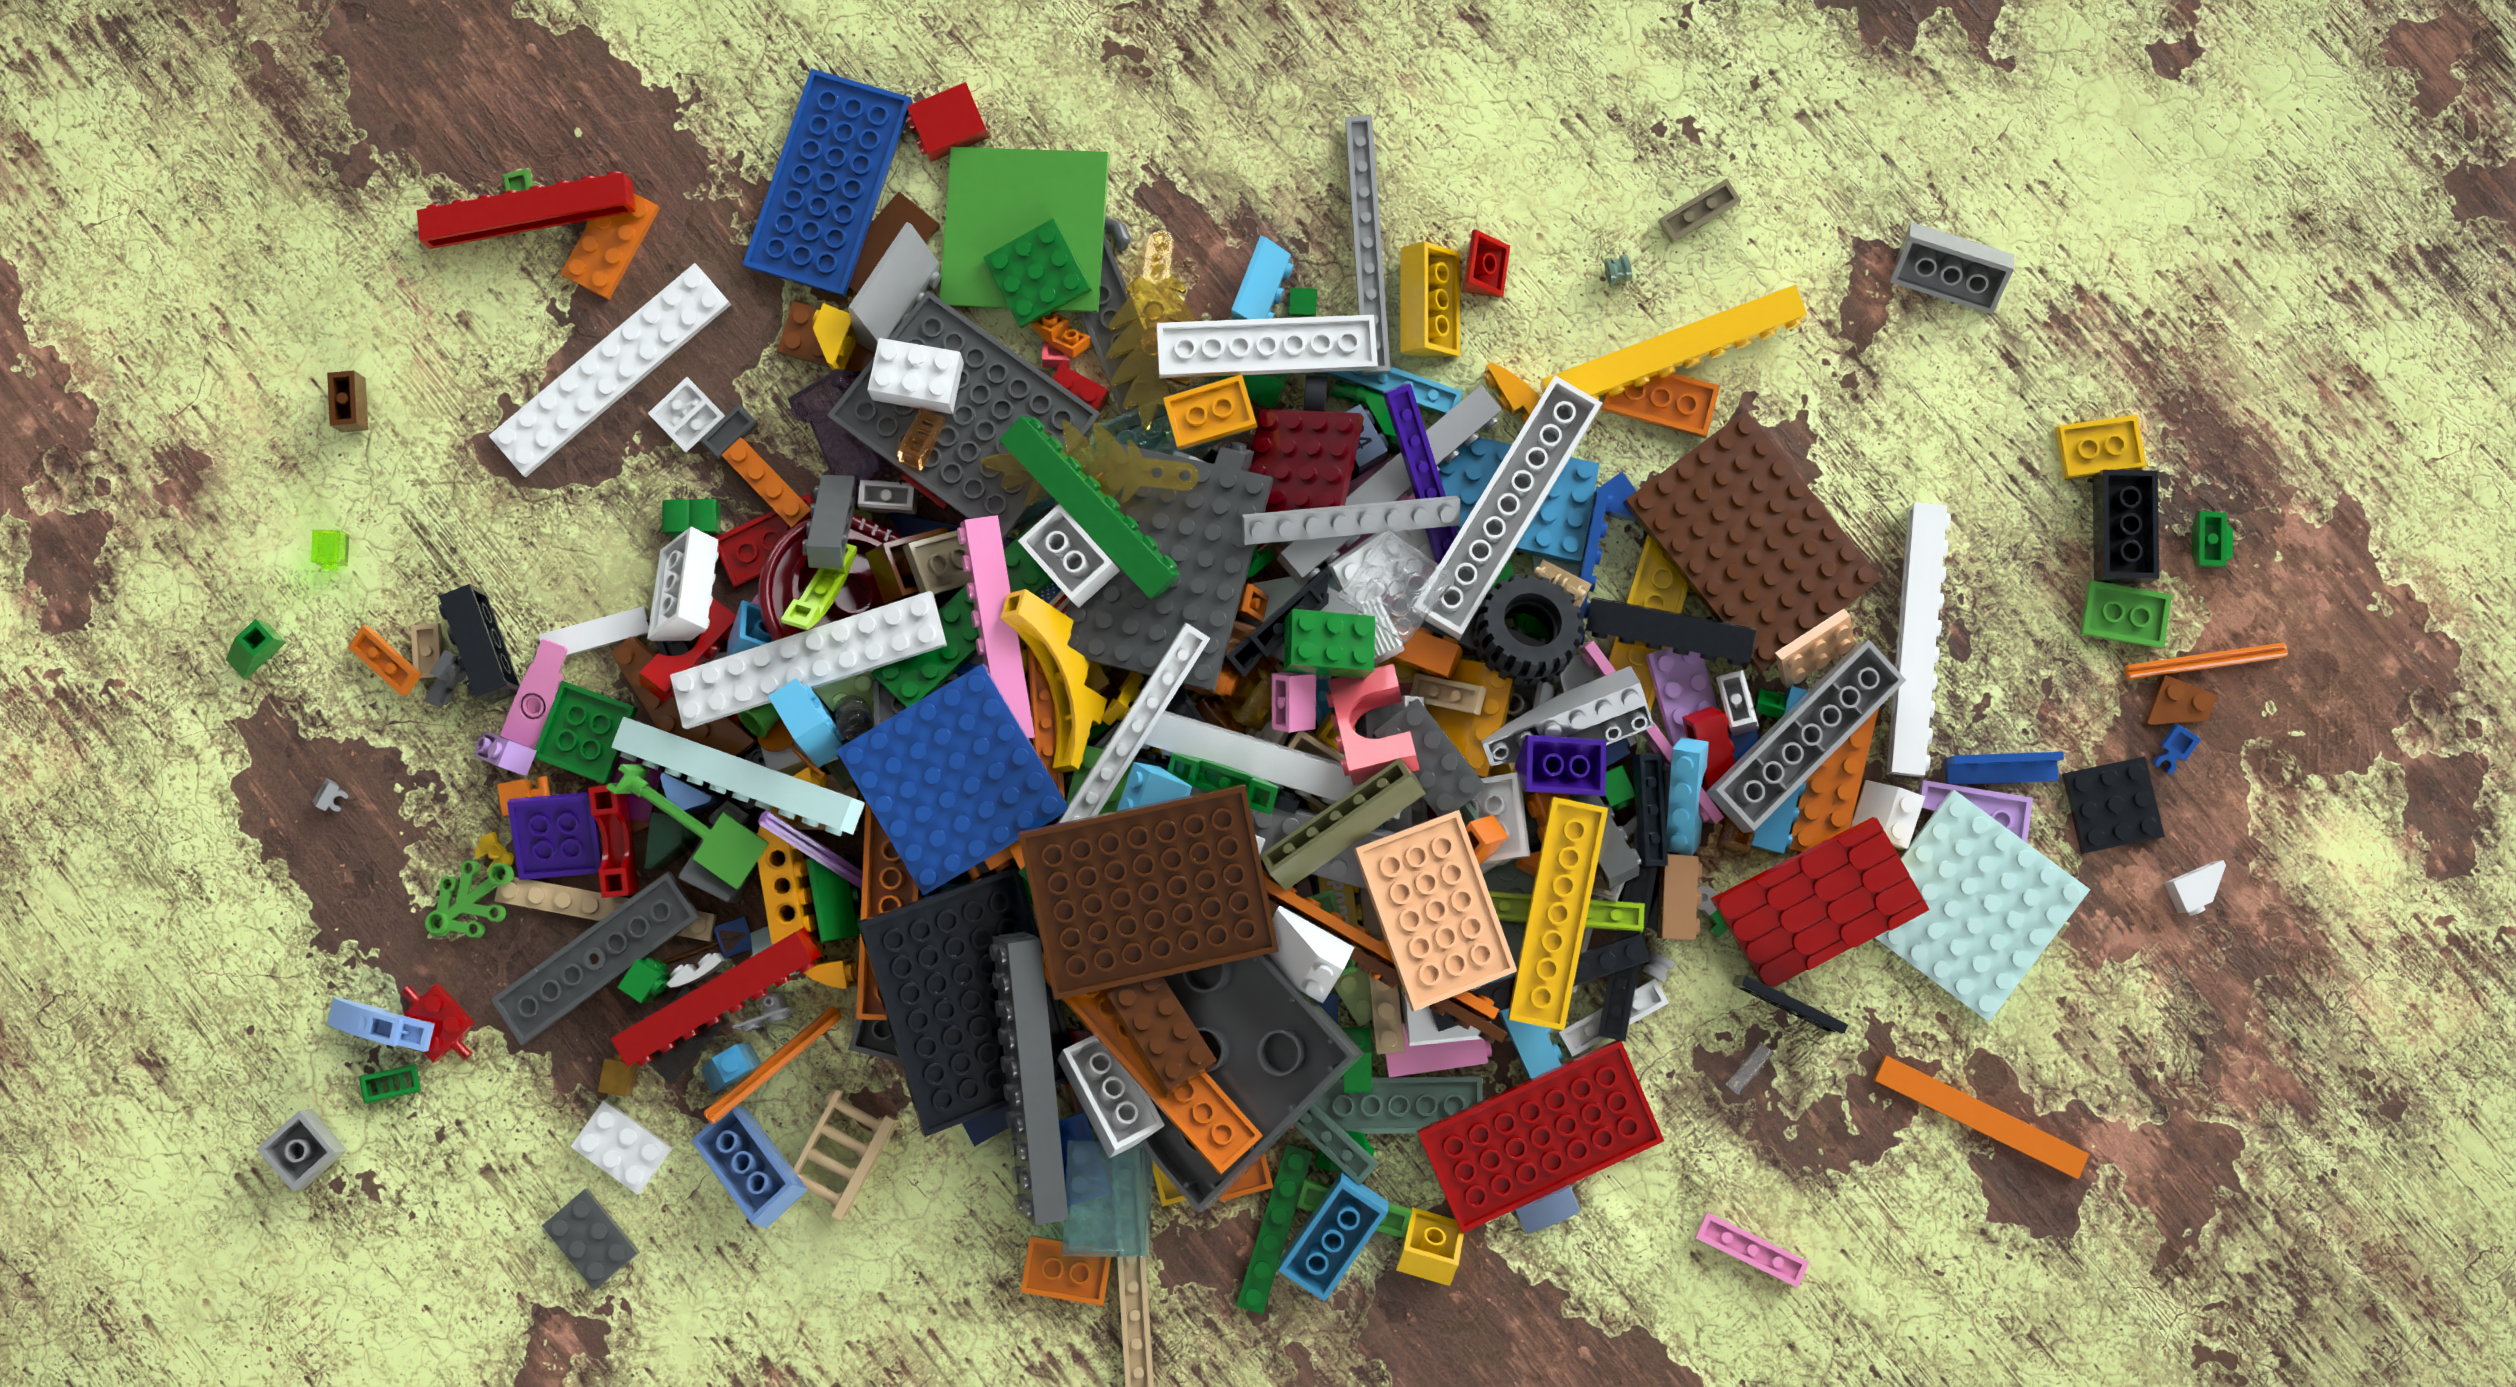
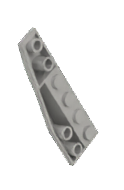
[1481,666,1654,766]

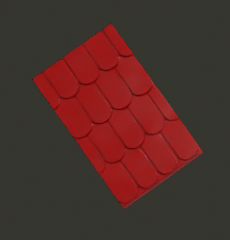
[1710,817,1930,987]

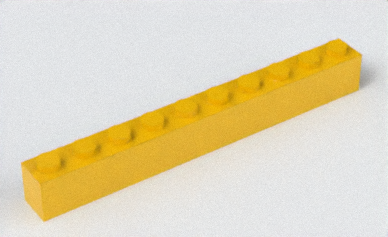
[1540,285,1807,401]

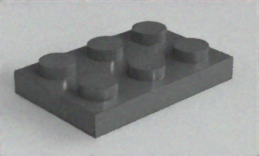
[542,1188,640,1290]

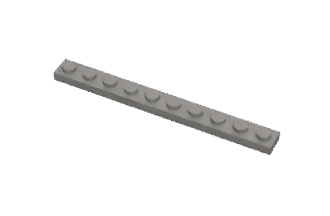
[1345,115,1390,375]

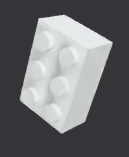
[867,338,964,414]
[1018,504,1120,608]

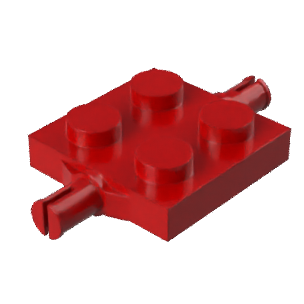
[400,984,476,1063]

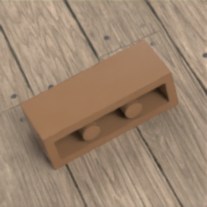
[1657,854,1702,940]

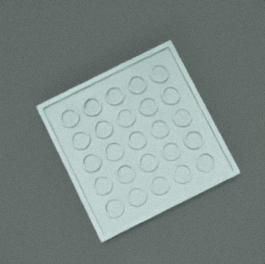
[1875,789,2090,1022]

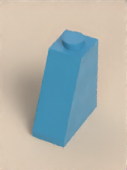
[701,1043,762,1094]

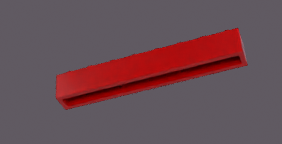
[417,171,636,249]
[610,927,821,1067]

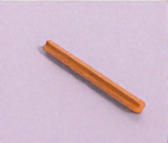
[2124,643,2288,680]
[704,1006,842,1124]

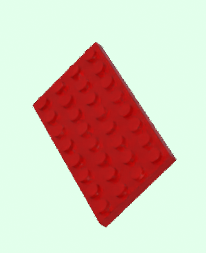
[1417,1040,1664,1234]

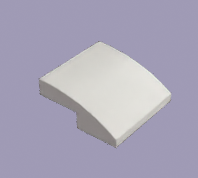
[648,377,725,452]

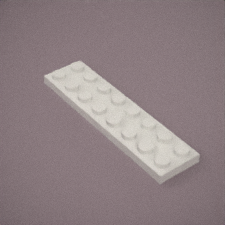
[1157,315,1378,378]

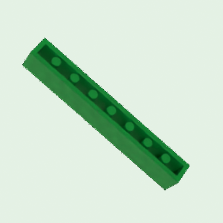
[999,416,1181,599]

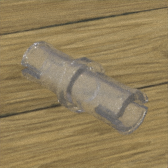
[1725,1042,1774,1096]

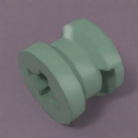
[1604,254,1632,285]

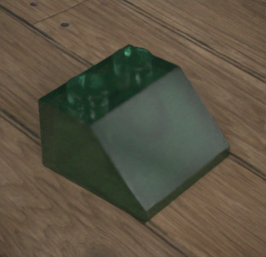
[644,813,699,871]

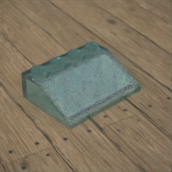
[1062,1139,1153,1257]

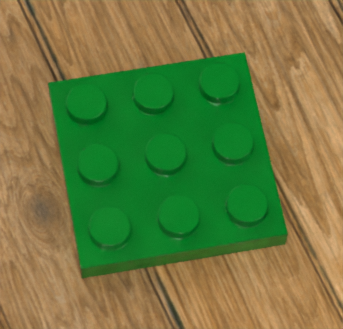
[983,218,1092,329]
[534,681,638,784]

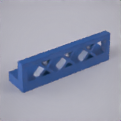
[1944,751,2064,785]

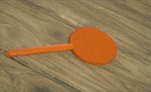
[757,718,824,778]

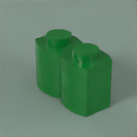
[662,499,721,540]

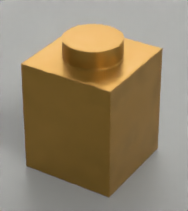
[598,1054,638,1097]

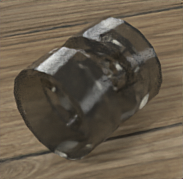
[833,695,874,741]

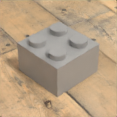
[257,1109,347,1191]

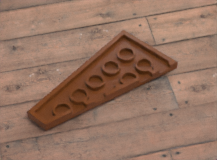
[610,637,758,787]

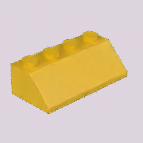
[1400,241,1460,357]

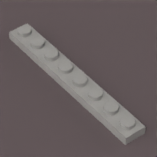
[1242,496,1460,545]

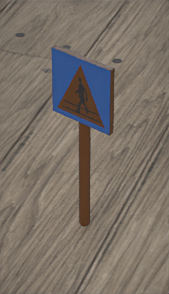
[662,916,752,965]

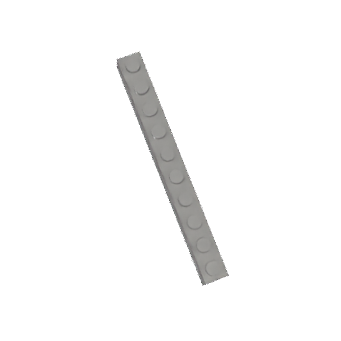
[1276,385,1502,584]

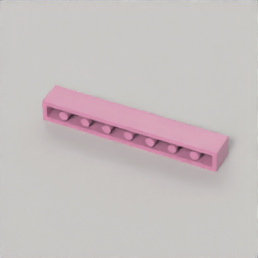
[957,515,1035,739]

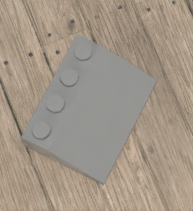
[848,222,942,353]

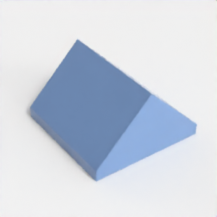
[660,772,724,815]

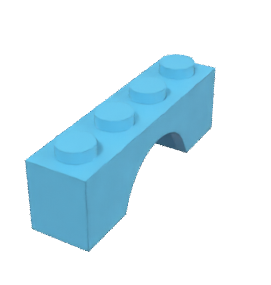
[1666,737,1709,856]

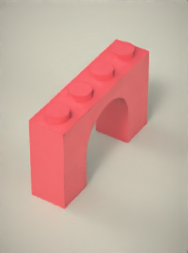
[1325,664,1420,786]

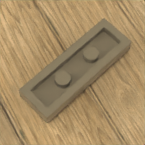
[1658,179,1741,244]

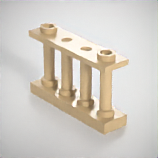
[790,1088,899,1221]

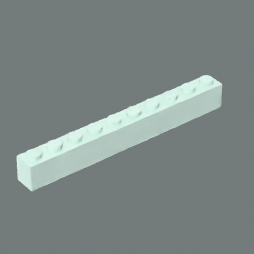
[611,717,865,836]

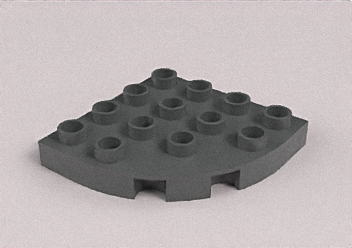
[1141,954,1364,1213]

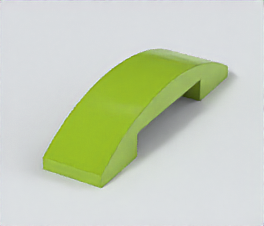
[781,544,857,630]

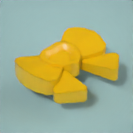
[475,832,514,873]

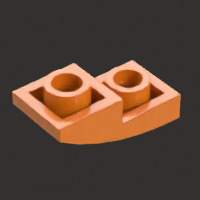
[1031,312,1091,358]

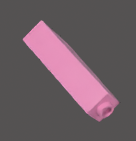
[1384,1023,1492,1077]

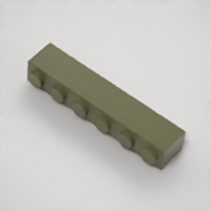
[1260,758,1426,891]

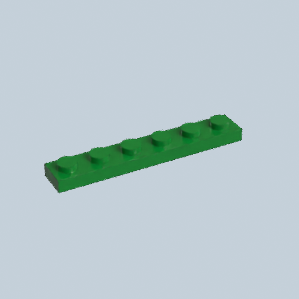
[1236,1143,1313,1315]

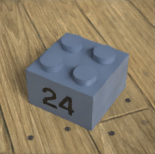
[1347,404,1389,477]

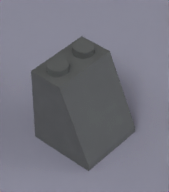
[678,824,758,904]

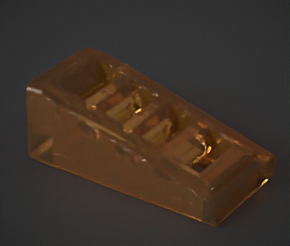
[896,408,946,470]

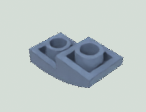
[1515,1185,1580,1234]

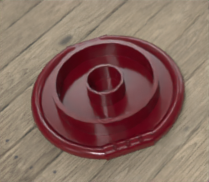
[758,513,902,641]

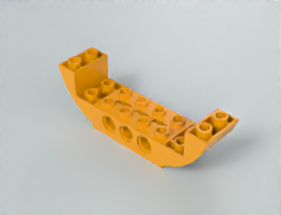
[757,767,859,989]

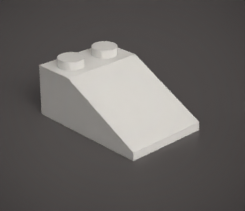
[1267,906,1354,1003]

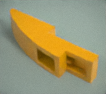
[1483,362,1541,425]

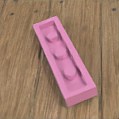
[1694,1212,1809,1288]

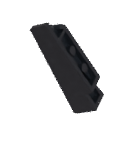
[1223,567,1330,678]

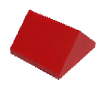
[1462,229,1510,298]

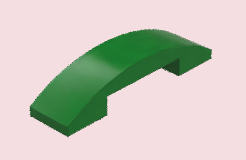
[1167,753,1279,815]

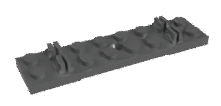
[491,872,701,1045]

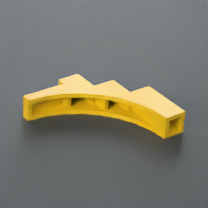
[1000,589,1107,773]

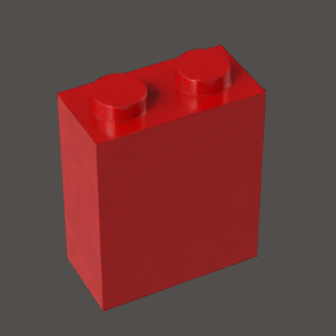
[906,82,989,162]

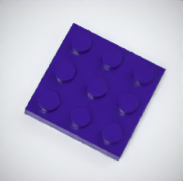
[507,792,602,880]

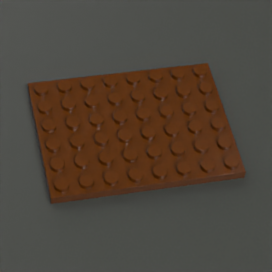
[1623,410,1882,674]
[1018,784,1279,1000]

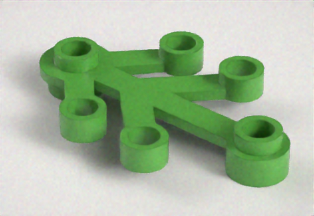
[425,860,514,938]

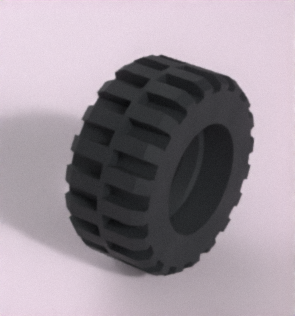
[1472,574,1584,685]

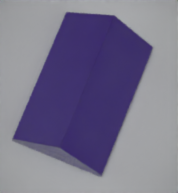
[1515,735,1606,796]

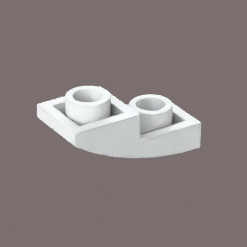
[667,953,727,988]

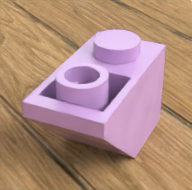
[474,731,537,776]

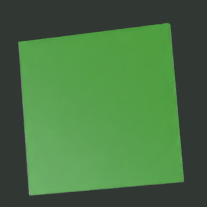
[940,147,1110,313]

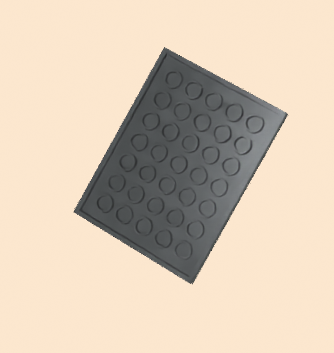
[827,291,1101,543]
[1065,442,1273,692]

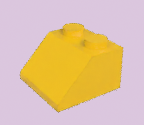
[812,303,856,378]
[1396,1207,1464,1286]

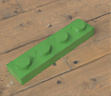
[1297,1178,1412,1239]

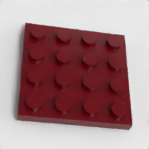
[1249,409,1364,513]

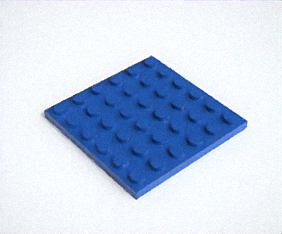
[836,663,1068,896]

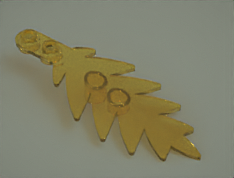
[1106,231,1197,431]
[980,420,1199,509]

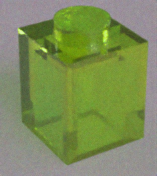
[311,530,349,571]

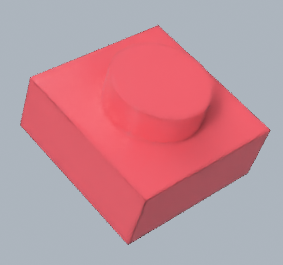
[1042,342,1070,368]

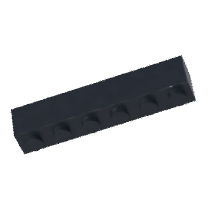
[1585,597,1758,666]

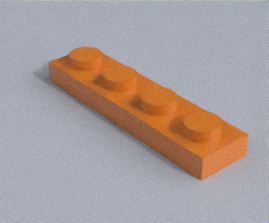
[721,437,811,528]

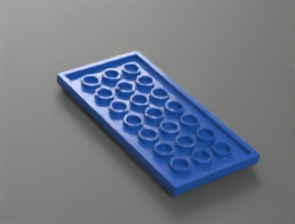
[742,68,913,298]

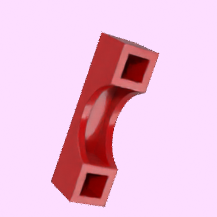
[639,598,736,703]
[588,784,639,898]

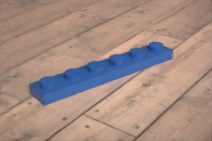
[1578,487,1613,645]

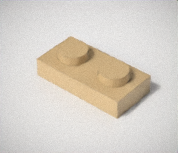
[411,623,443,680]

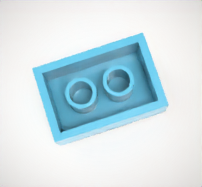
[768,678,846,768]

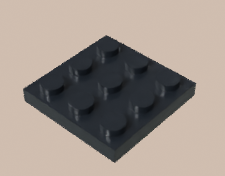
[2062,757,2165,854]

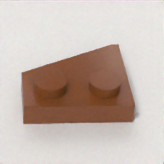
[2144,675,2217,726]

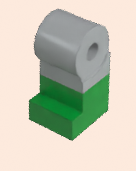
[1697,886,1728,938]

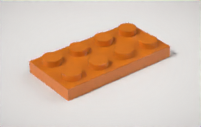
[560,193,660,300]
[1601,373,1720,439]

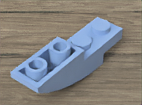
[327,997,435,1052]

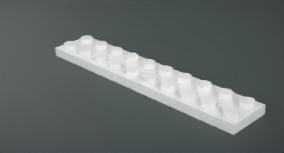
[489,263,731,477]
[670,591,947,729]

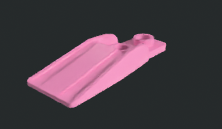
[501,639,568,750]

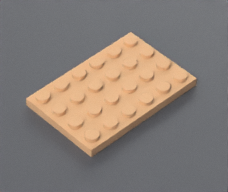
[1353,810,1517,1011]

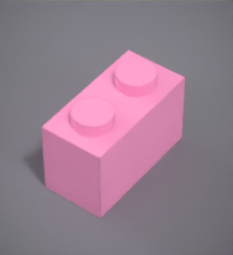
[1272,672,1317,732]

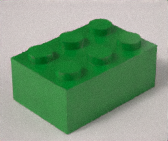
[1284,609,1375,679]

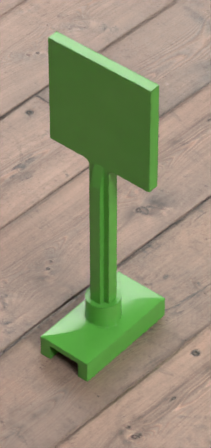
[606,764,769,890]

